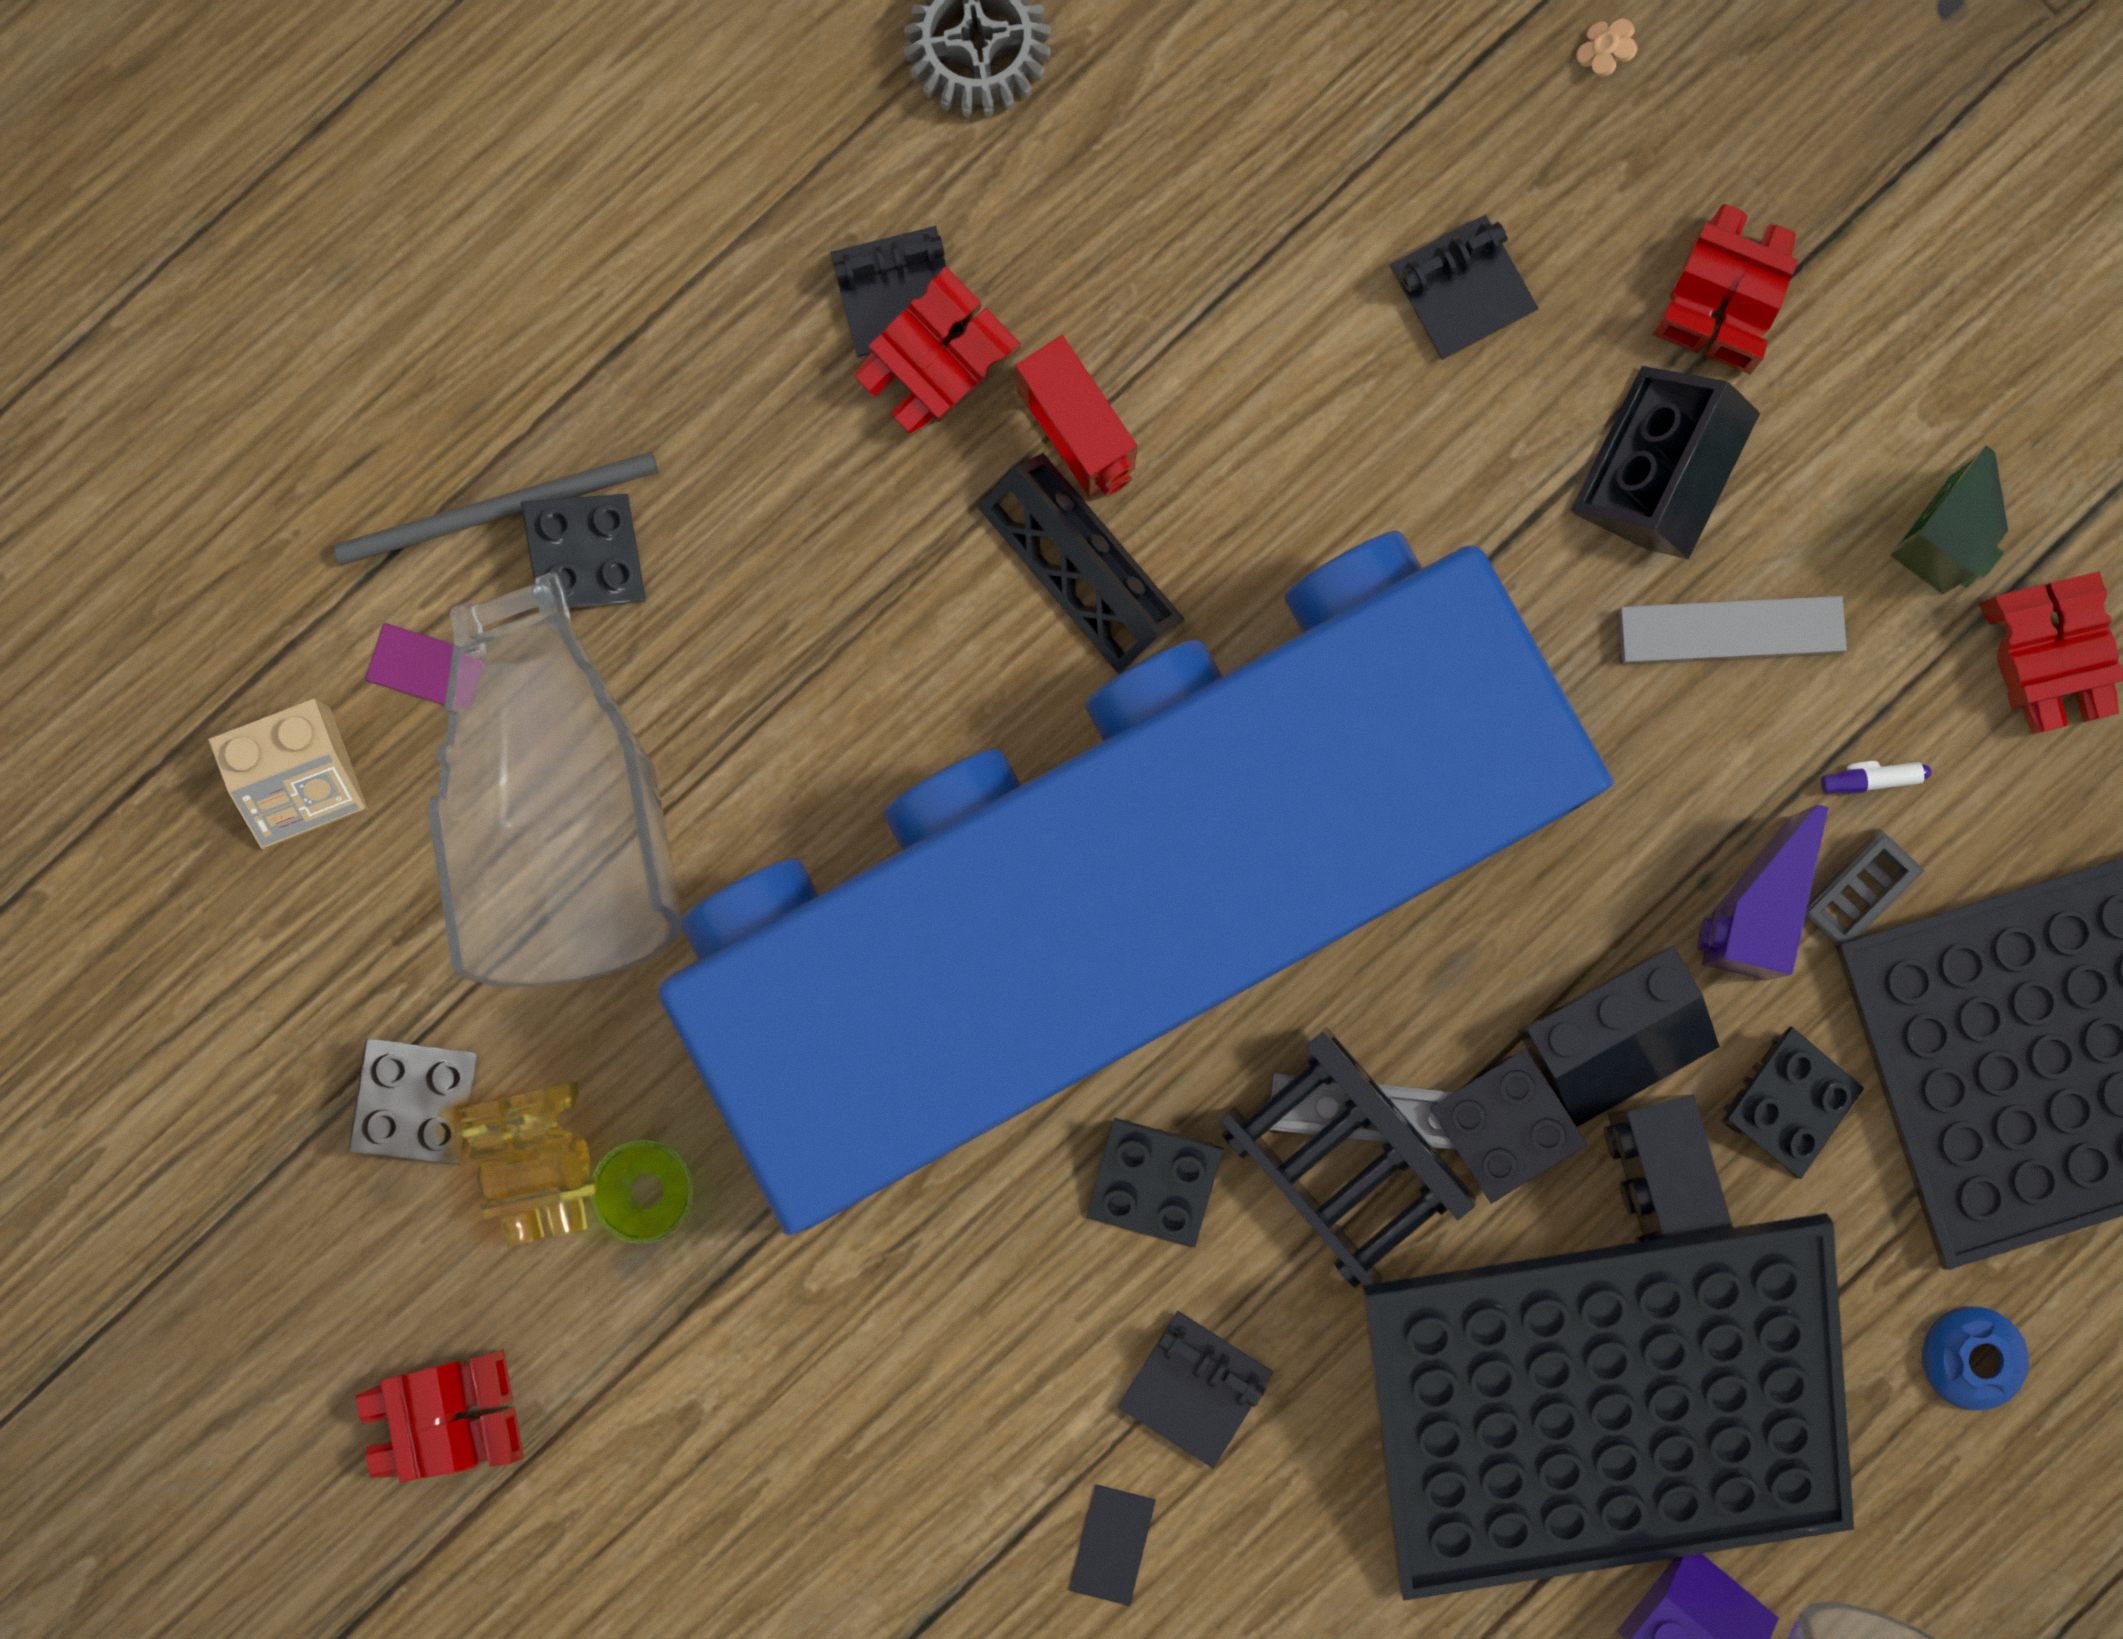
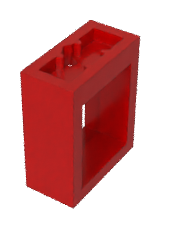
[1015,334,1137,499]

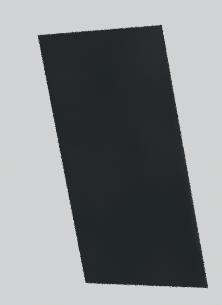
[1069,1484,1156,1606]

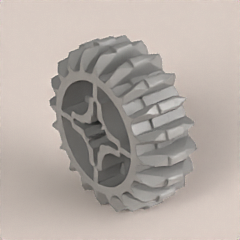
[904,0,1051,118]

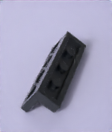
[978,453,1185,674]

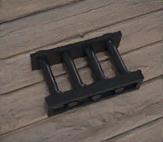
[1220,1027,1476,1288]

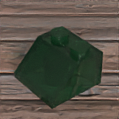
[1890,446,2009,595]

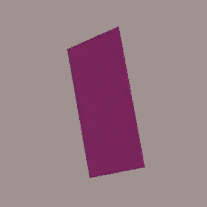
[365,623,483,711]

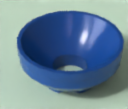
[1922,1306,2029,1410]

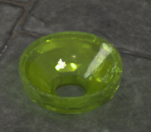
[590,1140,694,1244]

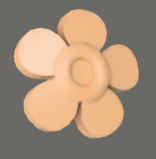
[1577,18,1638,77]

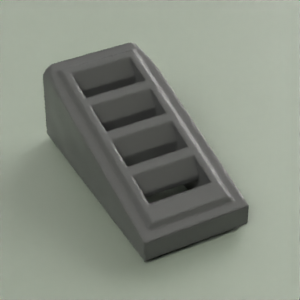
[1806,828,1925,945]

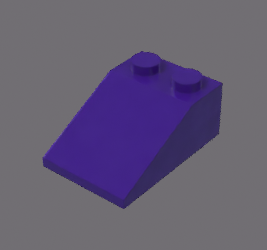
[1697,804,1829,980]

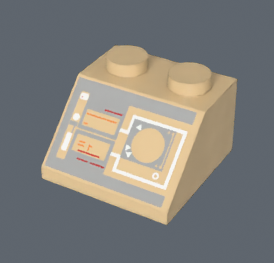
[209,698,368,850]

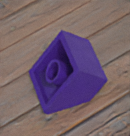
[1617,1554,1779,1639]

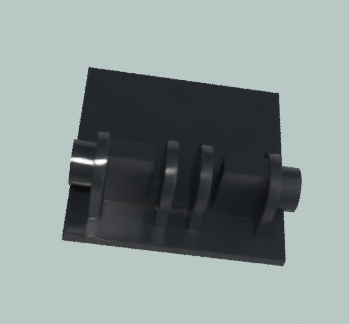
[1390,214,1539,360]
[830,226,963,357]
[521,494,646,616]
[1722,1026,1864,1179]
[1430,1048,1588,1204]
[1086,1117,1224,1248]
[1117,1310,1273,1469]

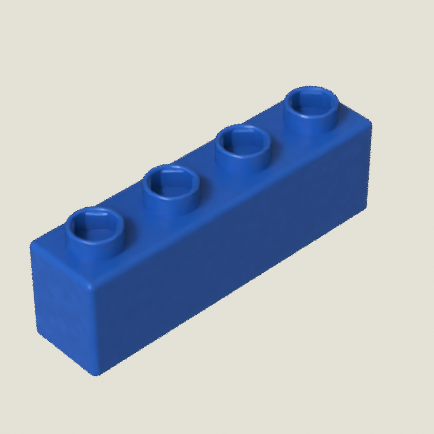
[658,530,1614,1236]

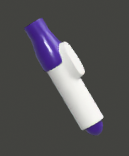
[1821,761,1932,794]

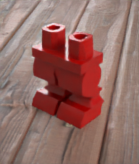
[1652,204,1798,375]
[854,266,1021,435]
[1979,571,2123,735]
[356,1349,524,1483]

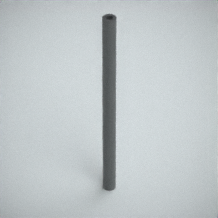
[333,451,659,566]

